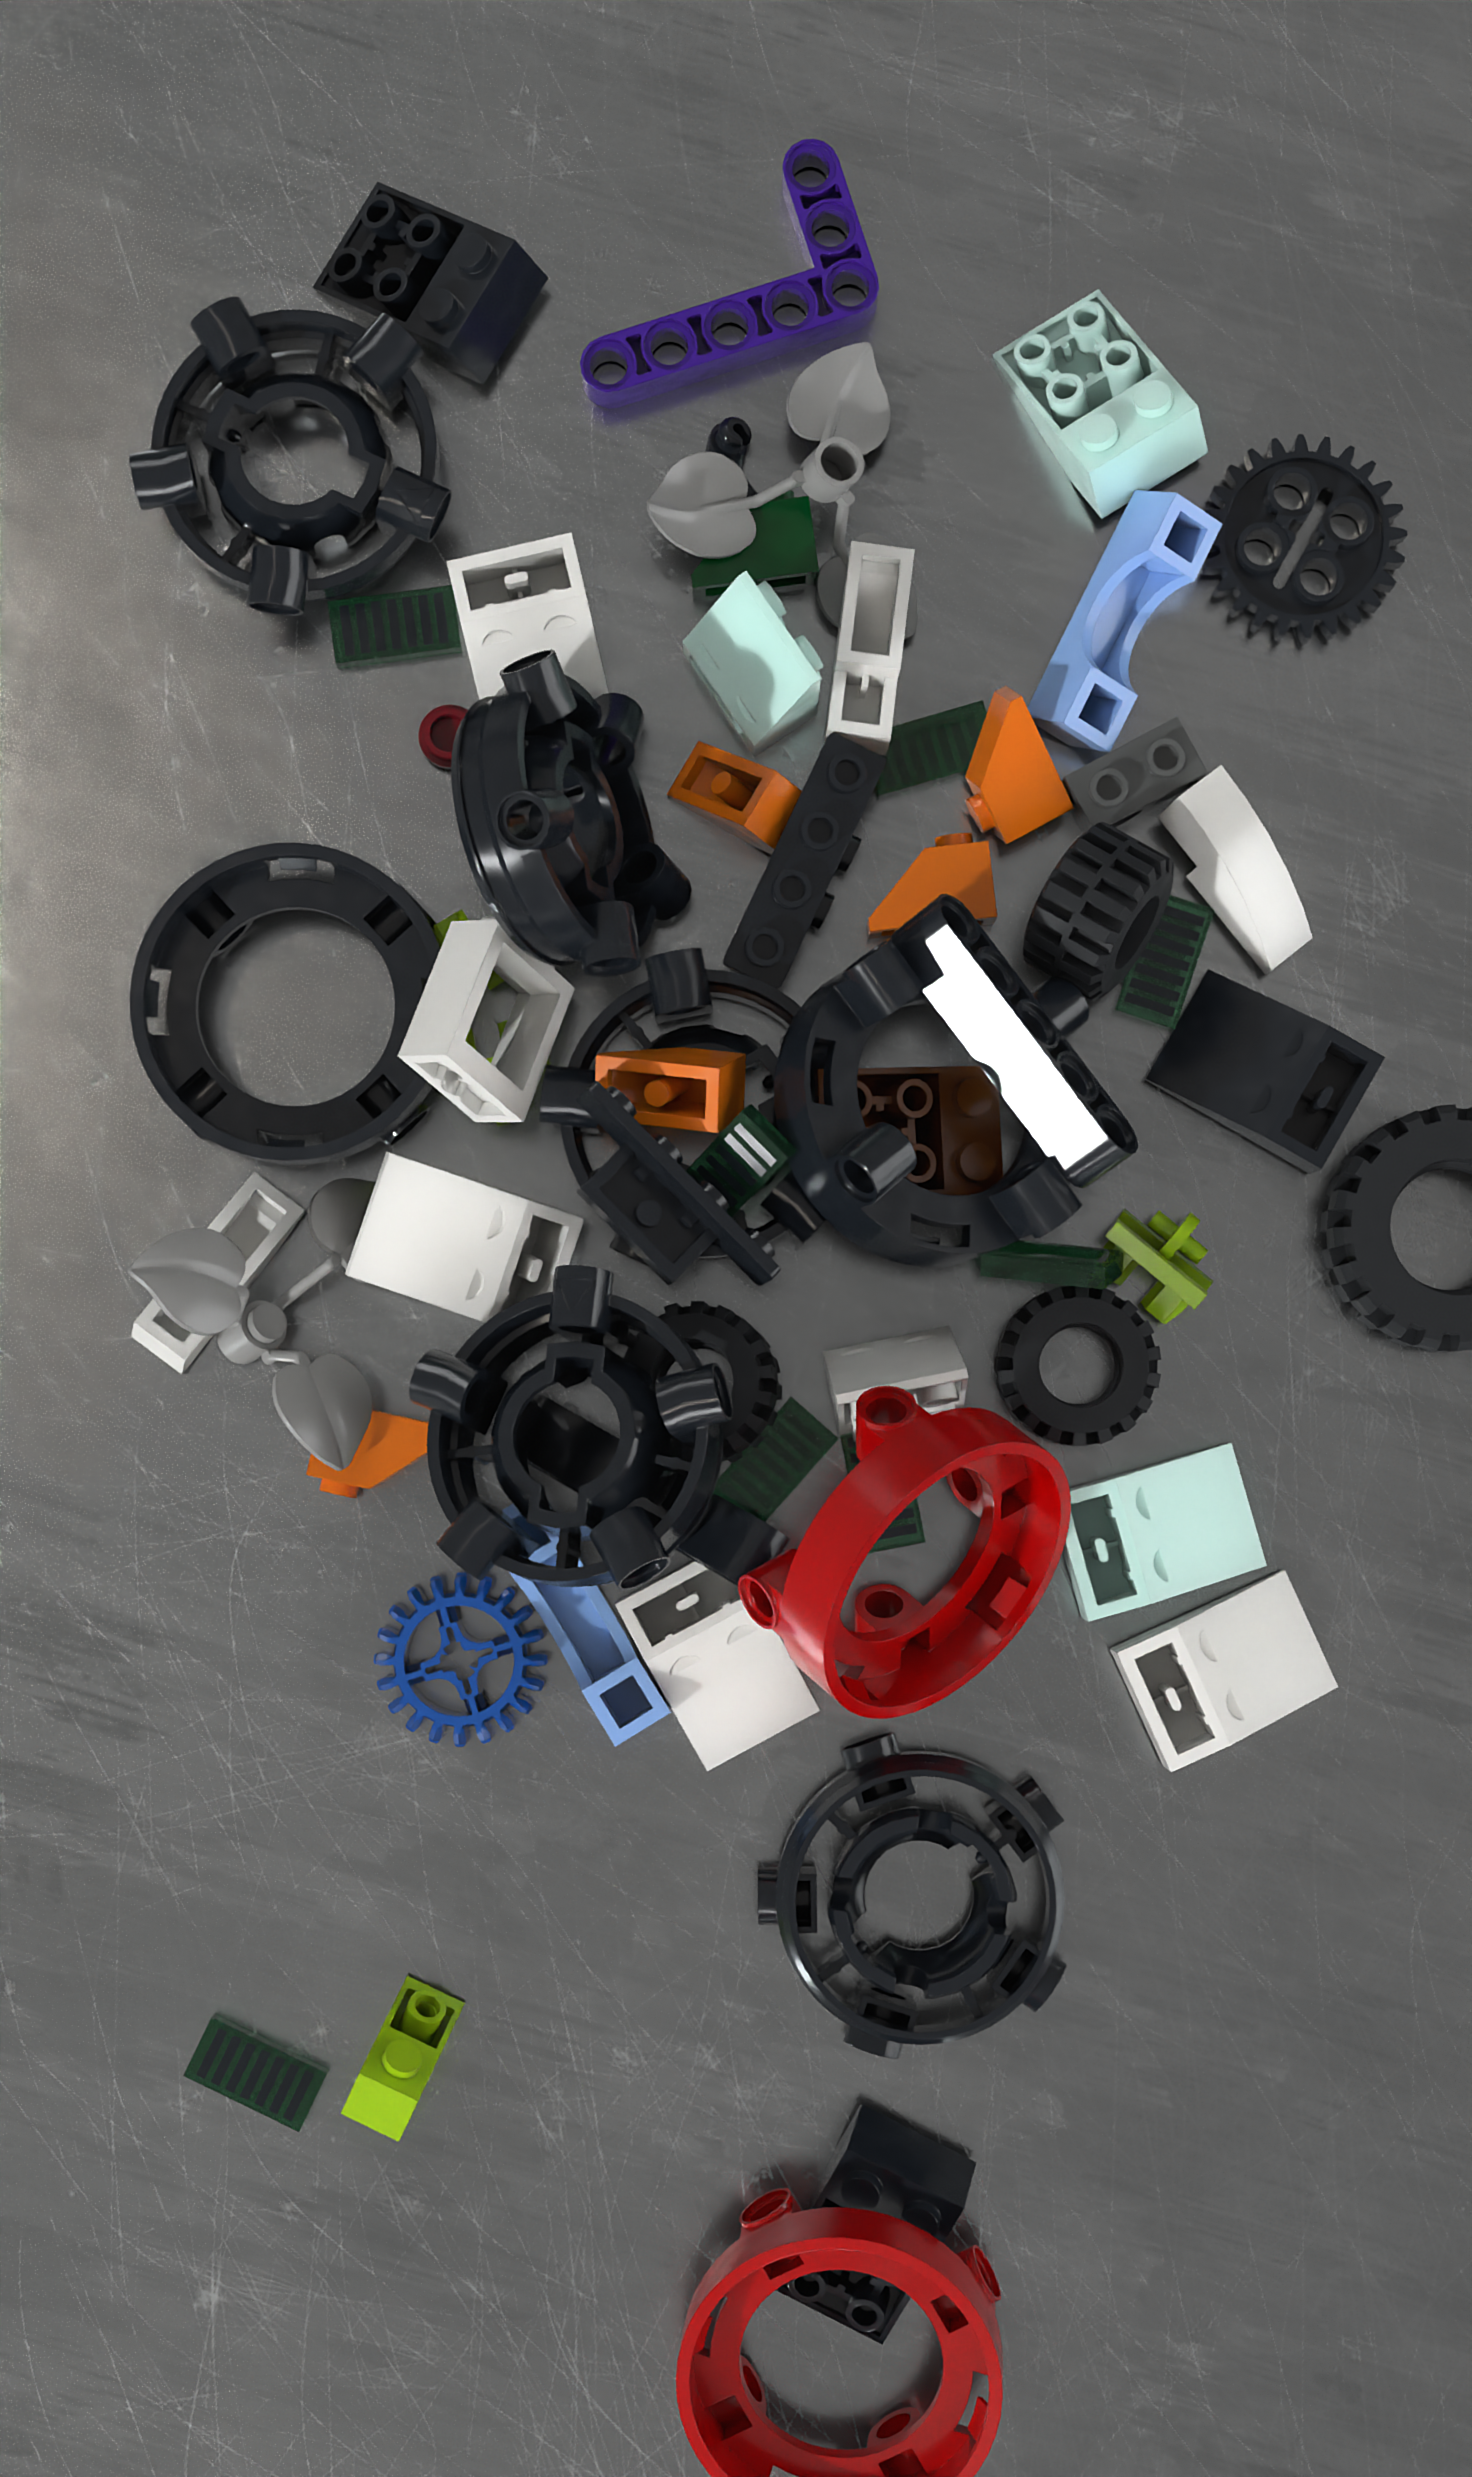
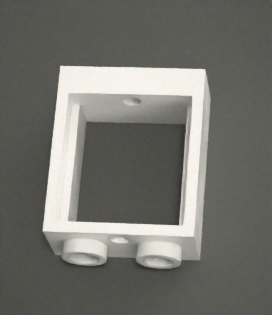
[398,916,575,1122]

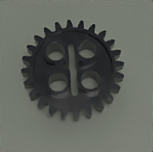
[1202,434,1407,644]

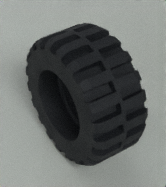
[1320,1104,1472,1352]

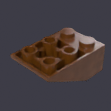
[814,1066,1003,1196]

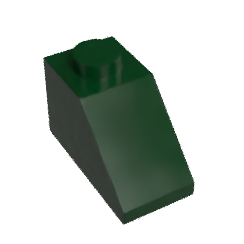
[691,490,819,601]

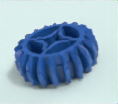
[374,1572,548,1747]

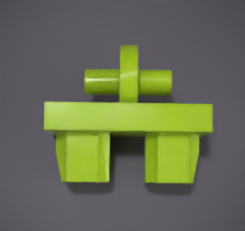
[1094,1209,1213,1324]

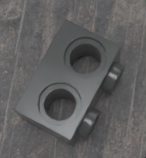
[1062,716,1208,834]

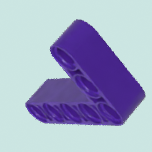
[580,139,879,409]

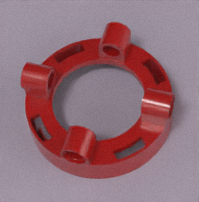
[738,1386,1071,1719]
[676,2188,1003,2477]

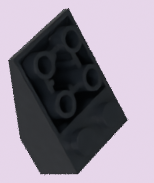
[312,182,548,385]
[1145,969,1385,1174]
[776,2104,976,2345]

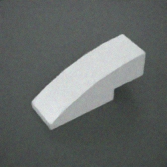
[823,541,915,756]
[1157,765,1313,975]
[131,1172,305,1374]

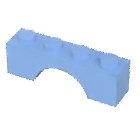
[1027,490,1223,752]
[502,1504,672,1747]

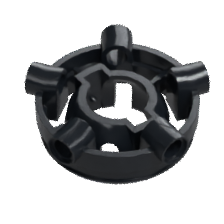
[129,296,452,616]
[451,649,692,977]
[539,948,829,1266]
[409,1265,733,1590]
[757,1732,1067,2059]

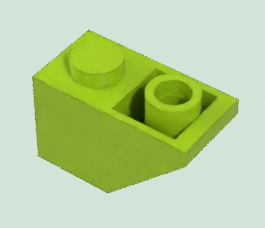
[341,1975,465,2142]

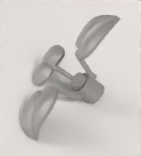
[646,342,918,639]
[127,1178,376,1471]

